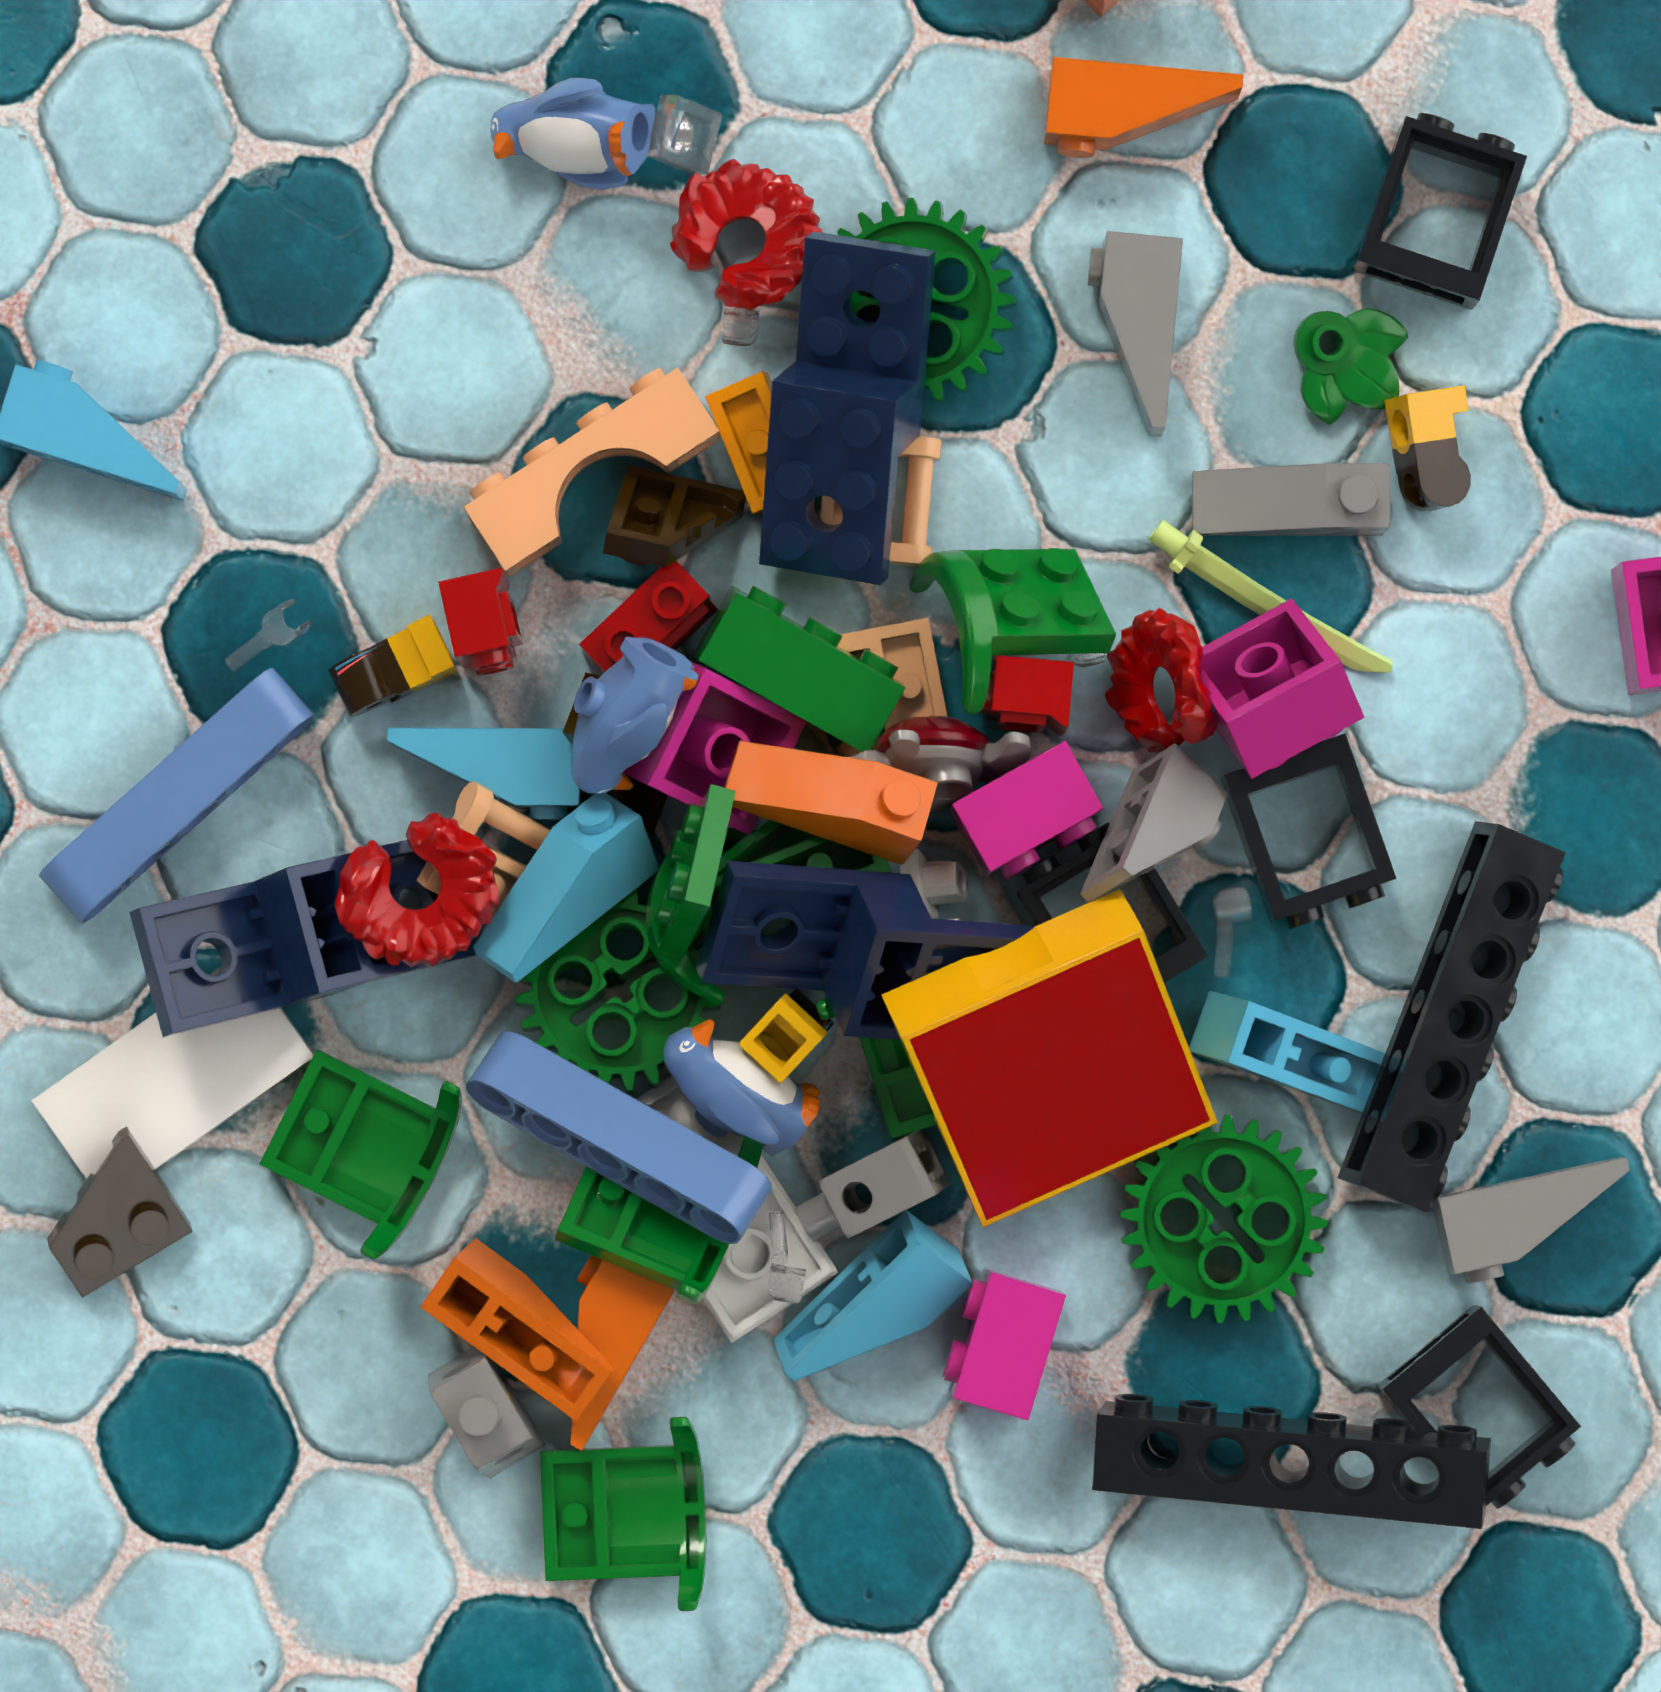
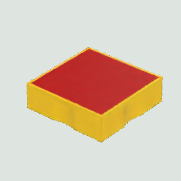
[881,889,1218,1227]

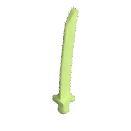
[1148,519,1393,673]

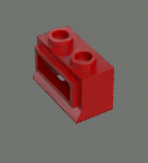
[579,561,718,673]
[438,568,523,676]
[978,655,1074,736]

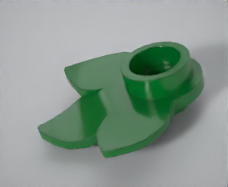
[1293,308,1408,425]

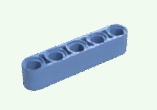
[39,668,315,924]
[466,1031,772,1244]

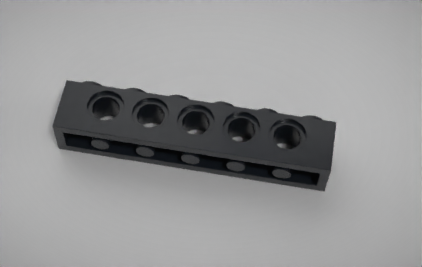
[1337,821,1566,1212]
[1092,1394,1491,1529]

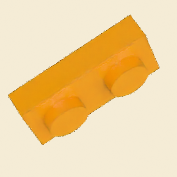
[705,371,772,514]

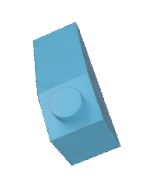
[0,360,187,501]
[387,728,582,821]
[473,793,659,983]
[1189,991,1385,1113]
[773,1210,973,1381]

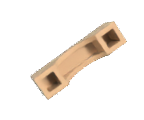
[464,367,721,577]

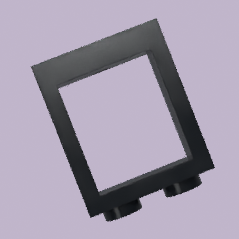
[1352,113,1527,310]
[1220,733,1396,929]
[1016,822,1208,983]
[1376,1305,1581,1509]

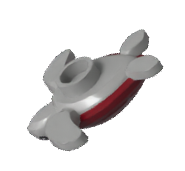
[850,715,1031,813]

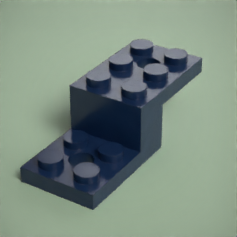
[759,232,936,585]
[129,840,483,1037]
[696,861,1035,1040]

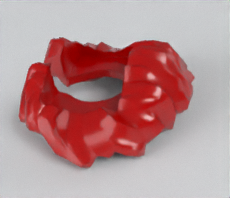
[670,159,822,310]
[1105,608,1218,752]
[334,813,499,967]

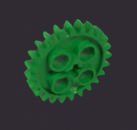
[837,198,1017,403]
[515,889,721,1094]
[1119,1115,1329,1323]

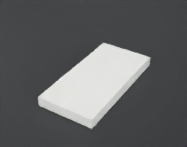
[31,967,314,1179]
[636,1076,839,1343]

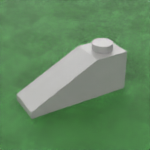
[1088,231,1183,436]
[1192,463,1390,536]
[1080,743,1229,903]
[1432,1157,1630,1283]

